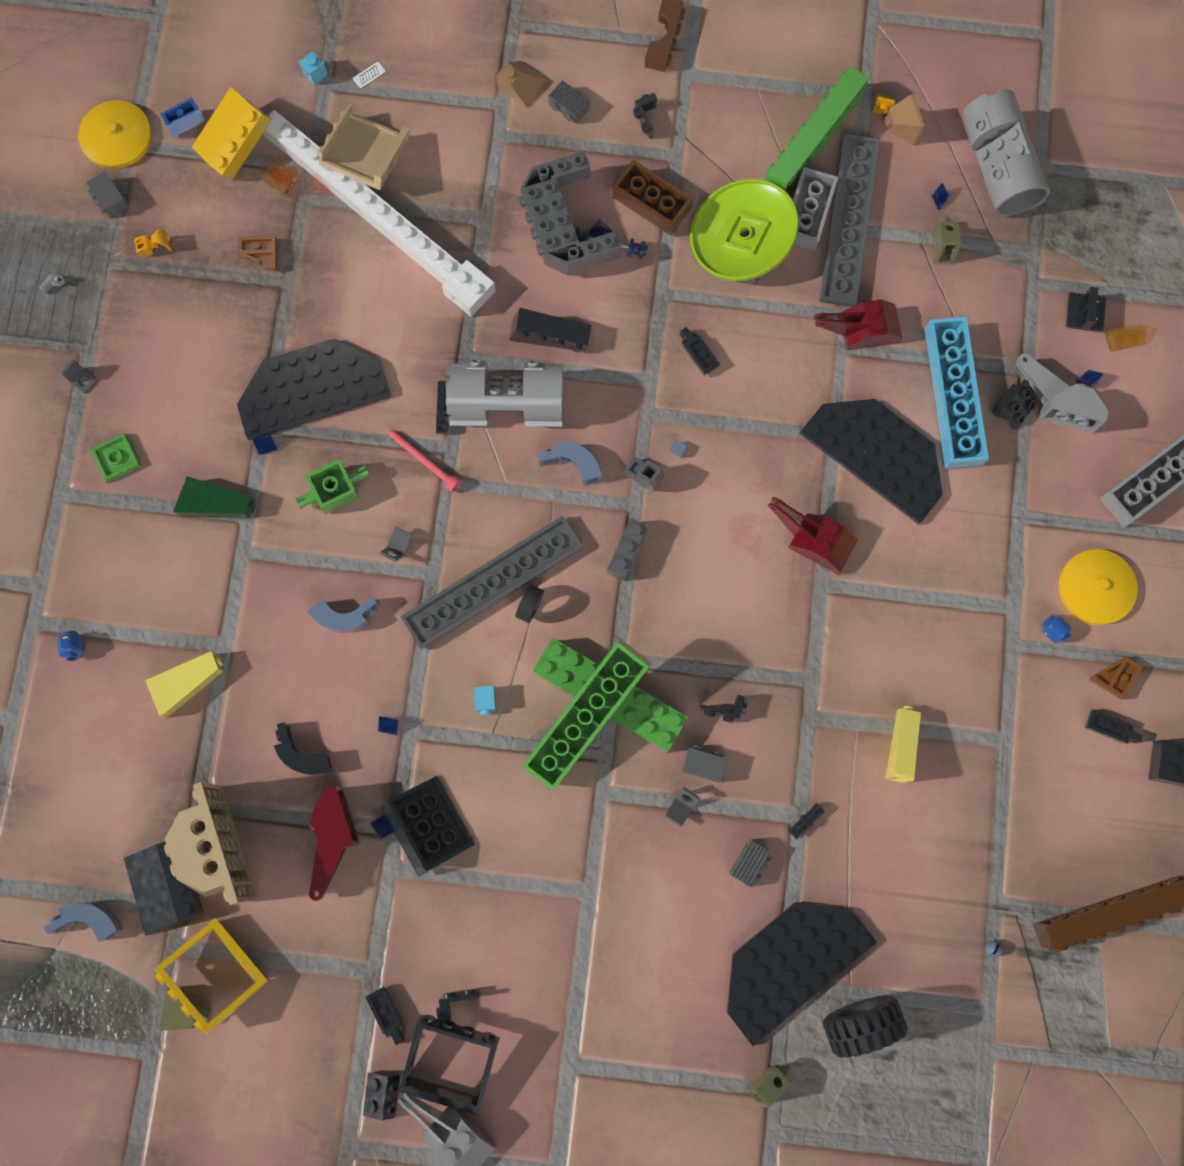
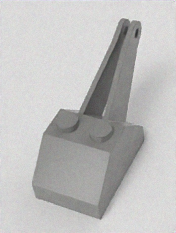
[1016,353,1109,433]
[398,1092,496,1166]

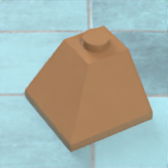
[497,60,548,107]
[885,94,925,145]

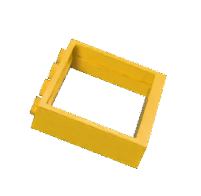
[154,918,268,1035]

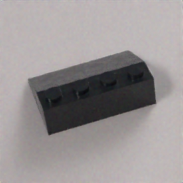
[380,776,475,877]
[123,841,204,936]

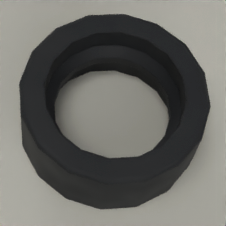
[515,584,544,623]

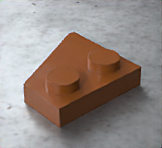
[238,235,277,271]
[1088,656,1142,700]

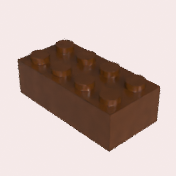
[612,159,693,236]

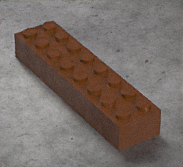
[1033,875,1184,952]

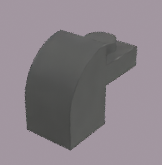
[624,457,664,491]

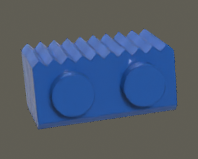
[160,97,205,138]

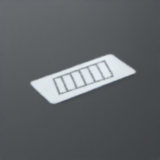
[353,62,386,88]

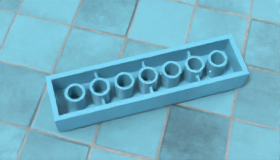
[924,317,989,469]

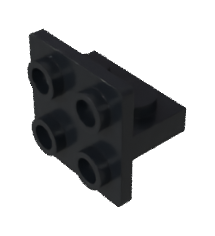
[1066,287,1106,332]
[991,379,1037,430]

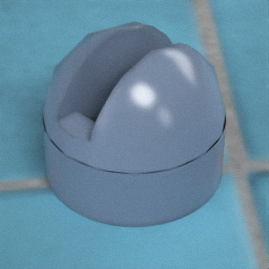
[985,941,1003,958]

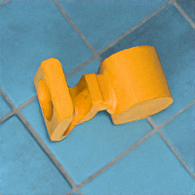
[134,229,172,257]

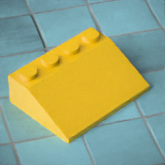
[192,87,272,180]

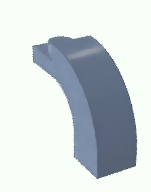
[537,442,602,486]
[307,596,379,633]
[44,903,123,942]

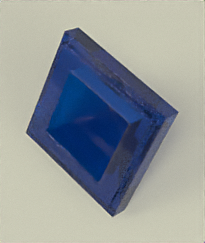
[931,183,949,210]
[590,219,613,238]
[1076,370,1103,388]
[252,433,277,455]
[378,716,399,736]
[370,815,393,840]

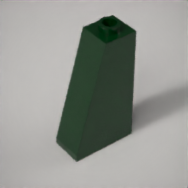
[173,476,256,519]

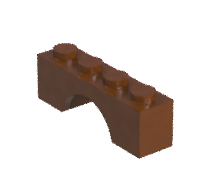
[645,0,686,72]

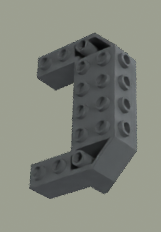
[519,151,621,276]

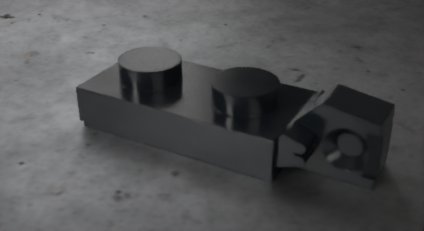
[680,327,720,376]
[436,381,449,435]
[1085,709,1143,744]
[366,986,405,1045]

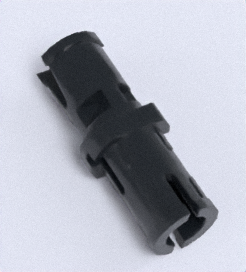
[788,803,825,839]

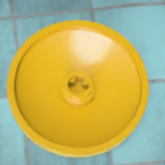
[78,100,152,169]
[1059,549,1138,625]

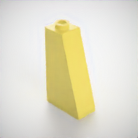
[145,651,224,718]
[885,706,921,783]

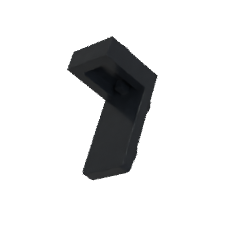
[633,93,657,139]
[700,695,747,723]
[436,989,481,1021]

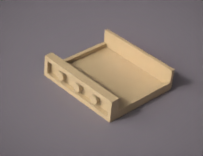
[317,103,410,190]

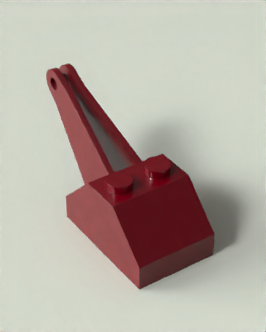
[814,299,902,350]
[768,497,858,575]
[309,786,360,901]

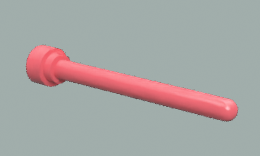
[389,430,462,492]

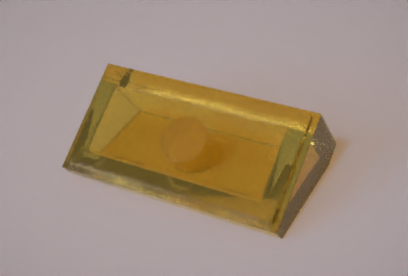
[1105,324,1146,351]

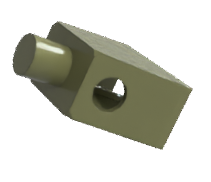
[934,217,961,264]
[159,989,212,1031]
[746,1062,794,1108]

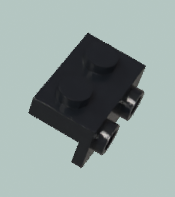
[363,1072,400,1120]

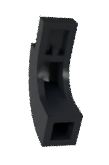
[274,722,333,775]

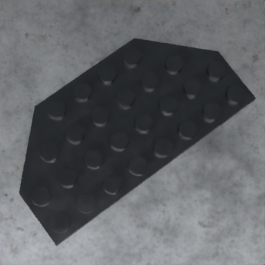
[237,338,392,441]
[799,399,943,525]
[727,903,877,1047]

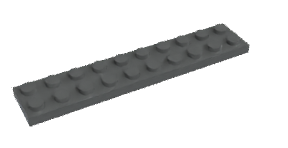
[819,133,880,307]
[401,516,583,650]

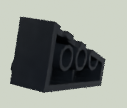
[509,308,591,352]

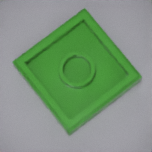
[90,433,142,483]

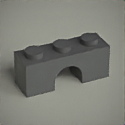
[607,518,648,581]

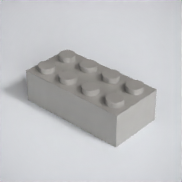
[793,167,838,251]

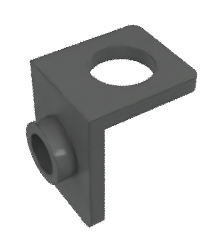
[61,360,97,394]
[380,527,412,562]
[665,787,700,827]

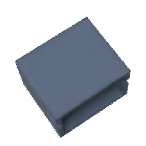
[670,440,687,458]

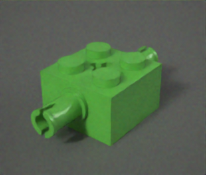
[295,459,370,514]

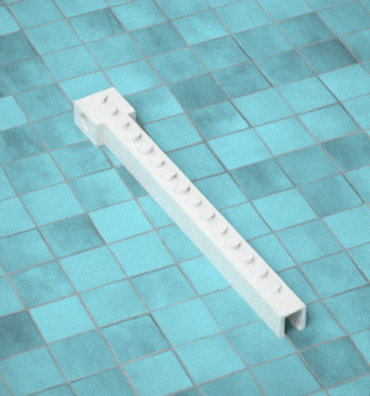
[263,110,496,317]

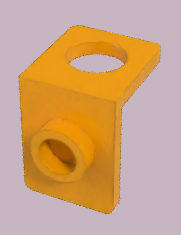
[872,93,895,115]

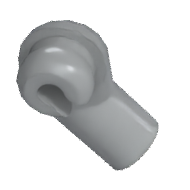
[39,274,66,294]

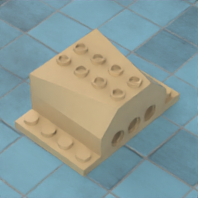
[164,782,258,905]

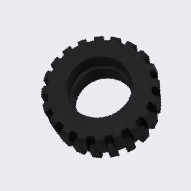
[823,995,908,1058]

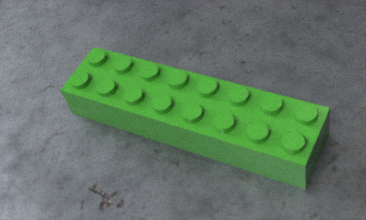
[765,66,869,194]
[533,638,688,753]
[522,639,652,791]

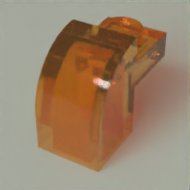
[260,161,298,195]

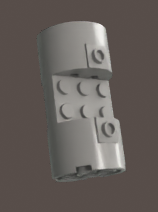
[961,89,1050,216]
[446,359,563,427]

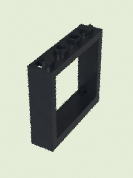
[399,1015,500,1115]

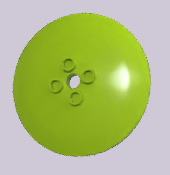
[690,179,799,281]

